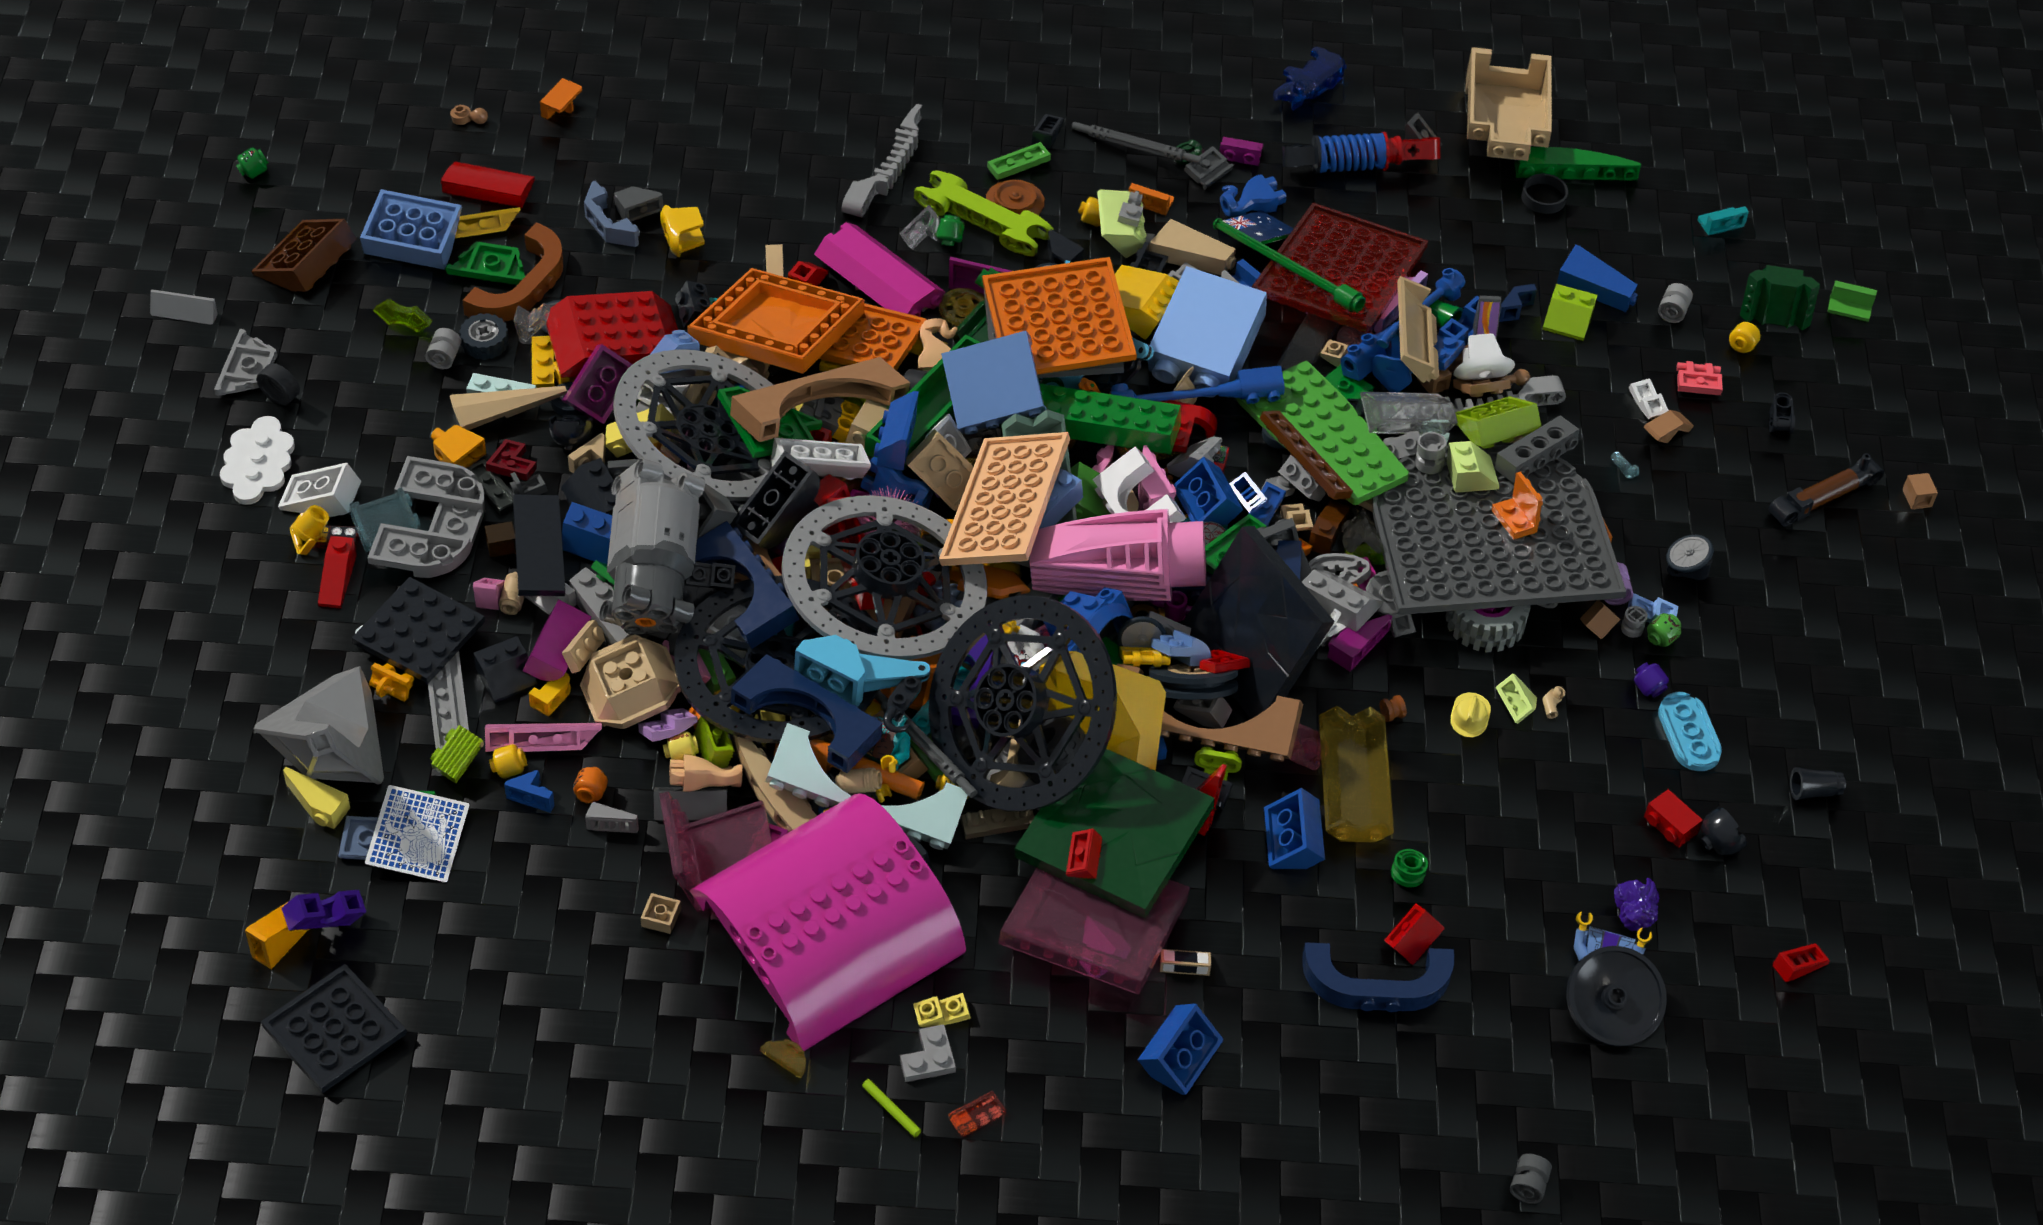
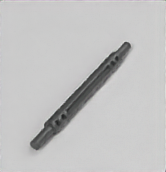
[1072,122,1203,165]
[875,690,977,798]

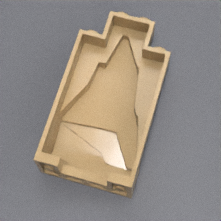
[1465,47,1552,161]

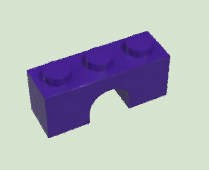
[281,890,366,931]

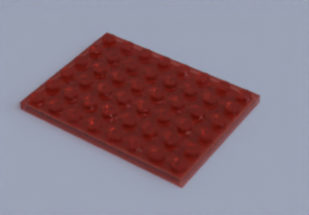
[1252,203,1428,333]

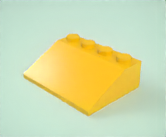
[1115,265,1179,340]

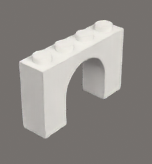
[1093,447,1186,522]

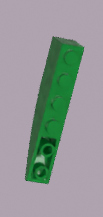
[1514,147,1641,180]

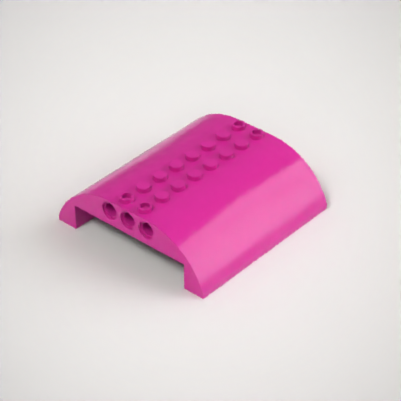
[690,793,966,1053]

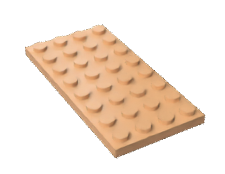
[939,432,1070,566]

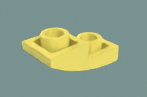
[913,993,971,1027]

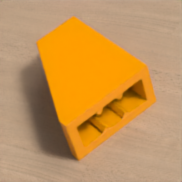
[245,902,309,969]

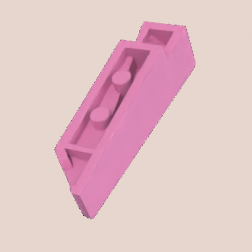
[485,723,602,752]

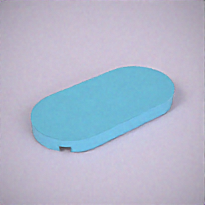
[1658,692,1722,771]

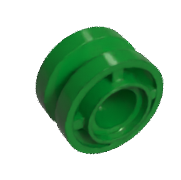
[1391,849,1428,887]

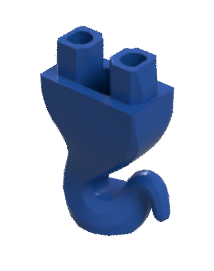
[1220,174,1286,217]
[860,457,931,507]

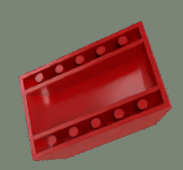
[544,291,678,378]

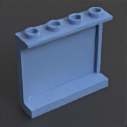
[941,331,1047,435]

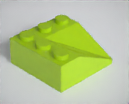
[1451,396,1542,449]

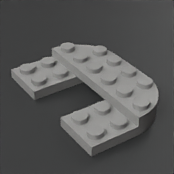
[367,456,485,578]

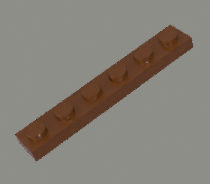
[1259,411,1353,500]

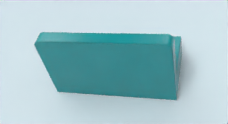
[1698,206,1749,235]

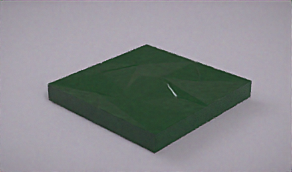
[1015,749,1214,918]

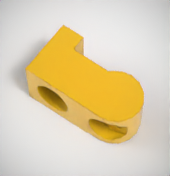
[529,672,571,717]

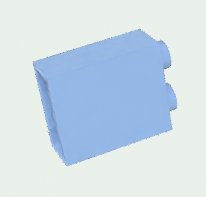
[1148,266,1267,398]

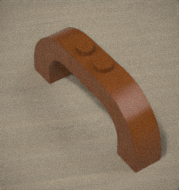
[463,222,563,322]

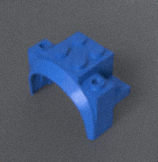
[1044,587,1134,653]

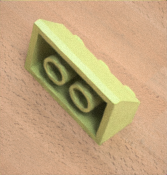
[1097,190,1147,258]

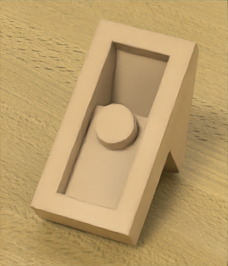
[568,433,606,473]

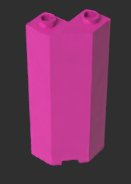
[814,222,945,317]

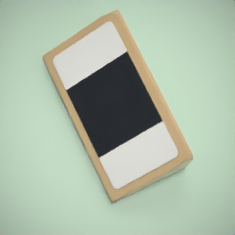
[1160,949,1211,976]

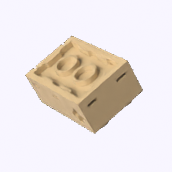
[905,429,973,511]

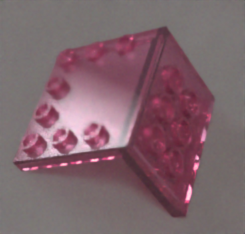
[659,791,772,911]

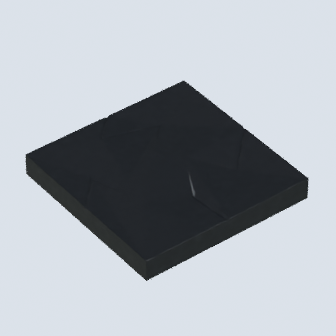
[1182,526,1335,719]

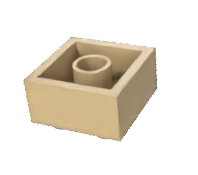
[641,893,681,934]

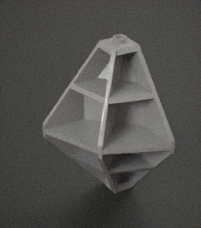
[254,666,384,785]

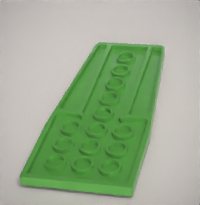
[1235,360,1408,505]

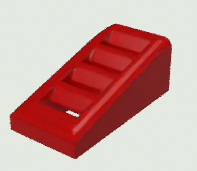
[1773,943,1830,982]

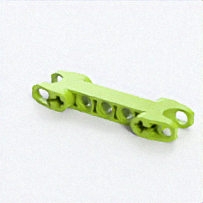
[914,170,1053,256]

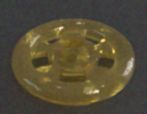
[938,288,985,326]

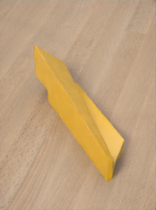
[455,207,520,238]

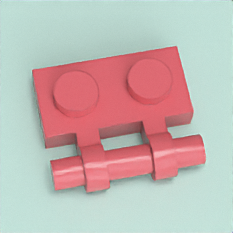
[1676,361,1723,396]

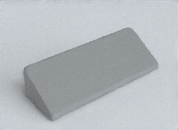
[150,290,218,325]

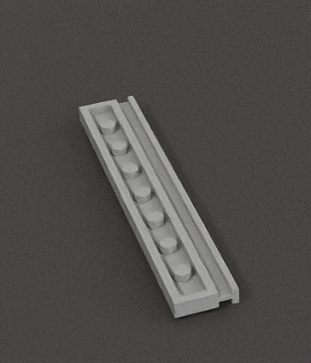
[428,598,469,749]

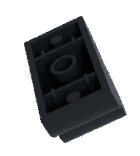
[730,451,820,549]

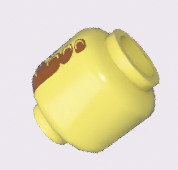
[663,731,699,760]

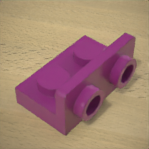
[1220,137,1263,166]

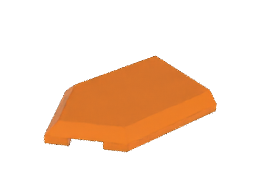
[957,565,1030,599]

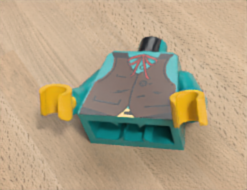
[864,713,911,773]

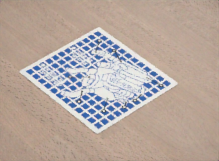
[365,785,469,882]

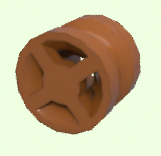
[1380,695,1407,722]

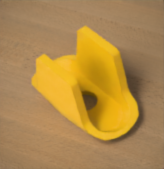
[660,205,704,258]

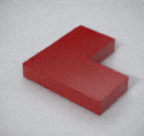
[1199,649,1250,674]

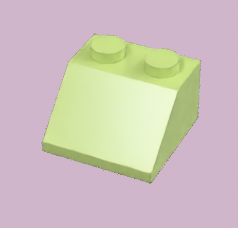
[1446,441,1499,493]

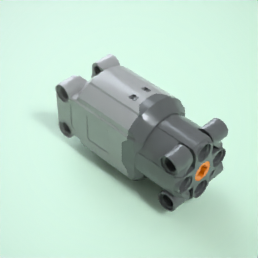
[599,458,705,639]

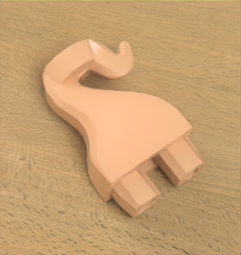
[917,319,958,371]
[669,754,742,792]

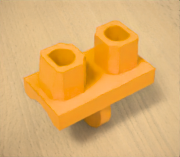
[369,663,414,702]

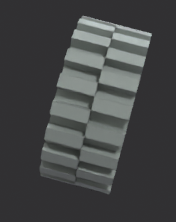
[1446,605,1531,652]

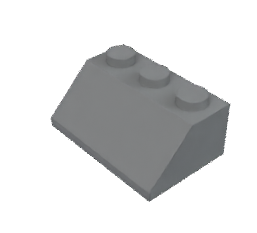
[1302,570,1383,632]

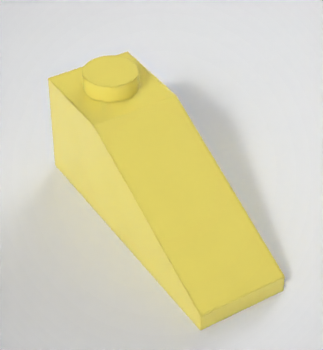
[283,767,350,829]

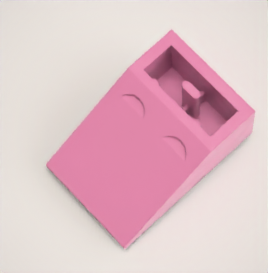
[1138,445,1176,511]

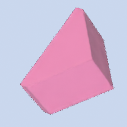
[473,578,505,610]

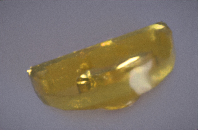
[761,1039,806,1079]

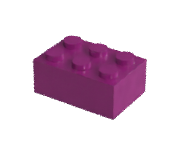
[562,344,633,425]

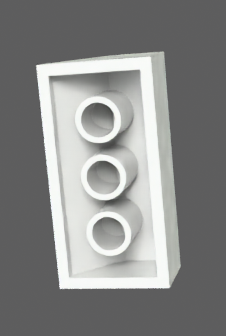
[770,438,871,480]

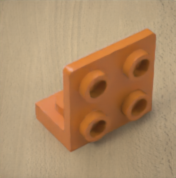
[1492,472,1543,540]

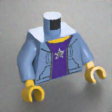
[1574,911,1652,961]

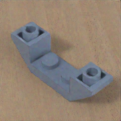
[584,180,640,247]

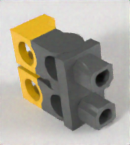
[800,397,860,443]

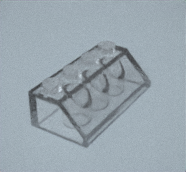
[1360,392,1458,435]

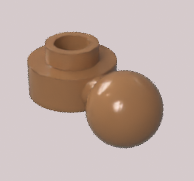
[450,105,488,125]

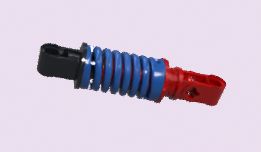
[1282,132,1440,174]

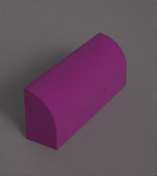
[523,599,591,681]

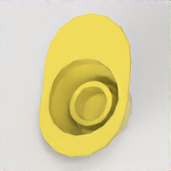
[1451,692,1491,738]

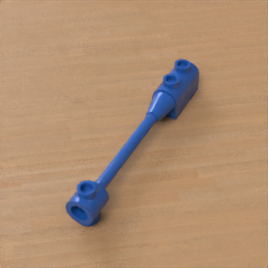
[1341,268,1465,381]
[1109,366,1285,404]

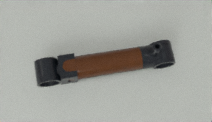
[1768,454,1884,527]

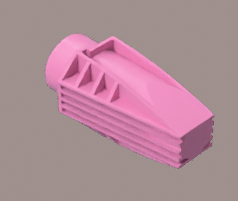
[1029,509,1206,601]

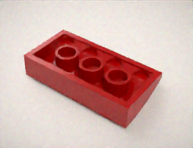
[441,162,535,208]

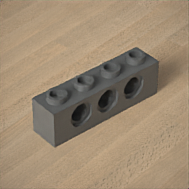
[1495,415,1579,483]

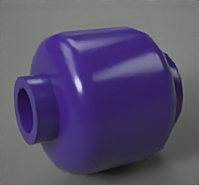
[1634,662,1669,698]

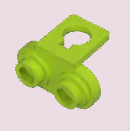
[1194,747,1242,781]

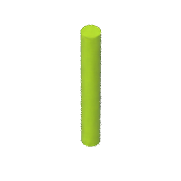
[862,1079,921,1138]

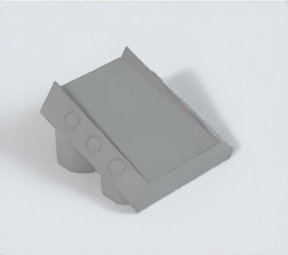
[1167,436,1222,478]

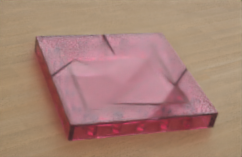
[998,868,1190,994]

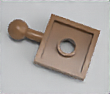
[1453,369,1530,397]

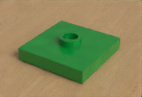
[1325,365,1374,399]

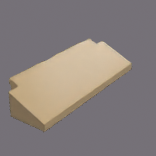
[1397,276,1439,384]

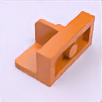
[540,78,582,120]

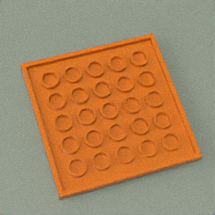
[982,257,1137,375]

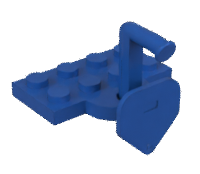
[1372,322,1465,395]

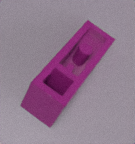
[1327,614,1392,672]

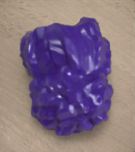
[1614,878,1660,931]

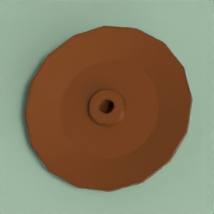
[986,180,1044,215]

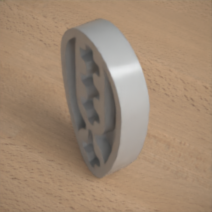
[1309,553,1372,586]

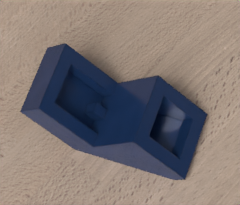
[1499,284,1537,322]

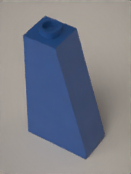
[1557,245,1638,312]

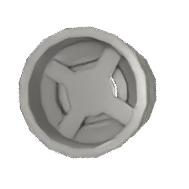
[1621,606,1648,638]

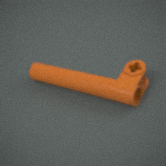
[810,738,925,800]

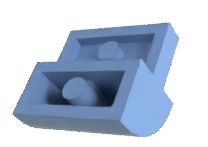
[1150,630,1212,666]

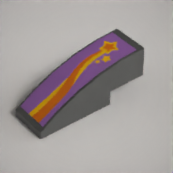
[1473,296,1501,339]

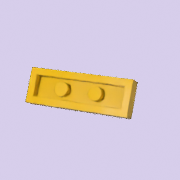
[532,336,555,388]

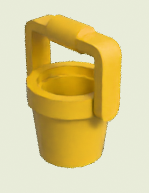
[290,505,329,556]

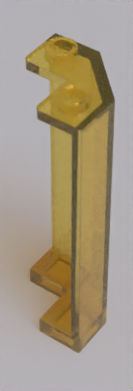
[1319,706,1394,842]

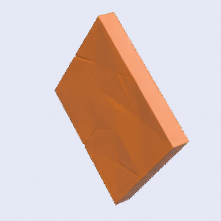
[687,268,865,374]

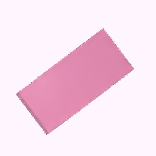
[1092,445,1114,473]

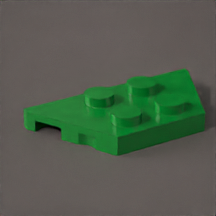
[446,242,525,285]

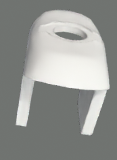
[1453,334,1515,380]

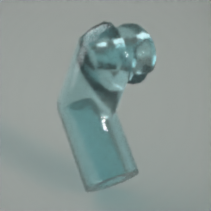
[1611,452,1639,479]

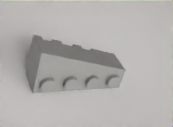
[569,567,650,645]

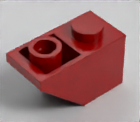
[788,261,828,286]

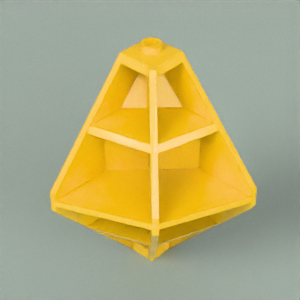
[1039,651,1166,771]

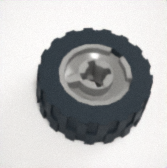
[459,313,509,360]

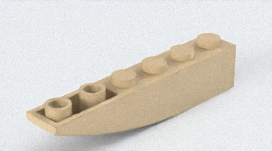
[733,735,817,833]

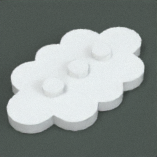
[220,416,295,505]

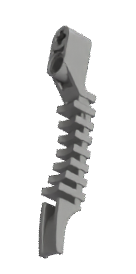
[841,104,922,218]
[1407,376,1566,428]

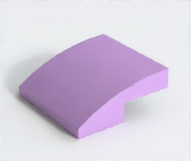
[638,708,698,742]

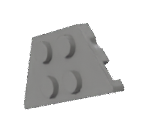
[214,329,277,396]

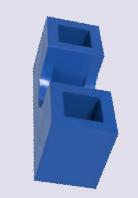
[1438,296,1479,346]

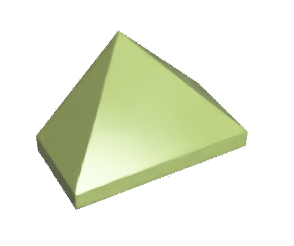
[1495,673,1537,724]

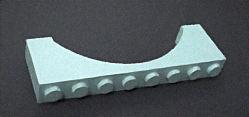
[765,723,968,850]

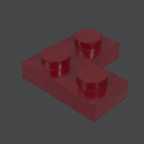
[486,439,537,481]

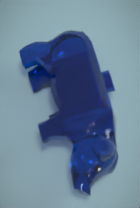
[1273,46,1347,111]

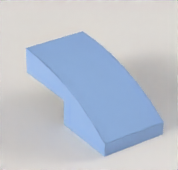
[1628,593,1678,623]

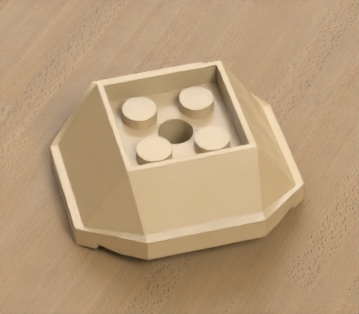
[580,634,681,729]

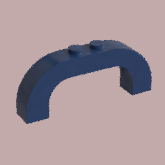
[1302,943,1454,1012]

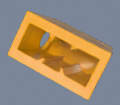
[431,425,486,468]

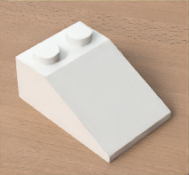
[278,463,361,517]

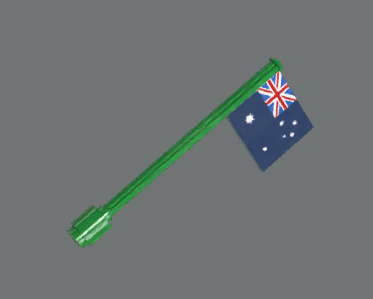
[1213,211,1366,313]

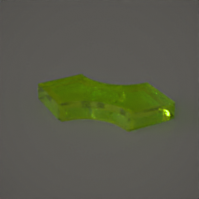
[373,299,432,332]

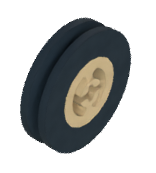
[1148,660,1238,700]

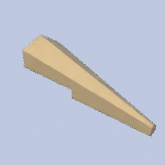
[450,386,567,430]

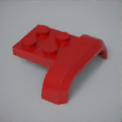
[1160,400,1217,453]

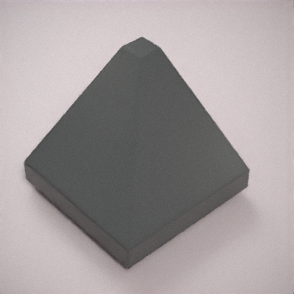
[1390,613,1416,638]

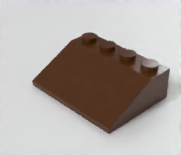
[251,219,357,292]

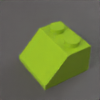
[1542,284,1597,341]

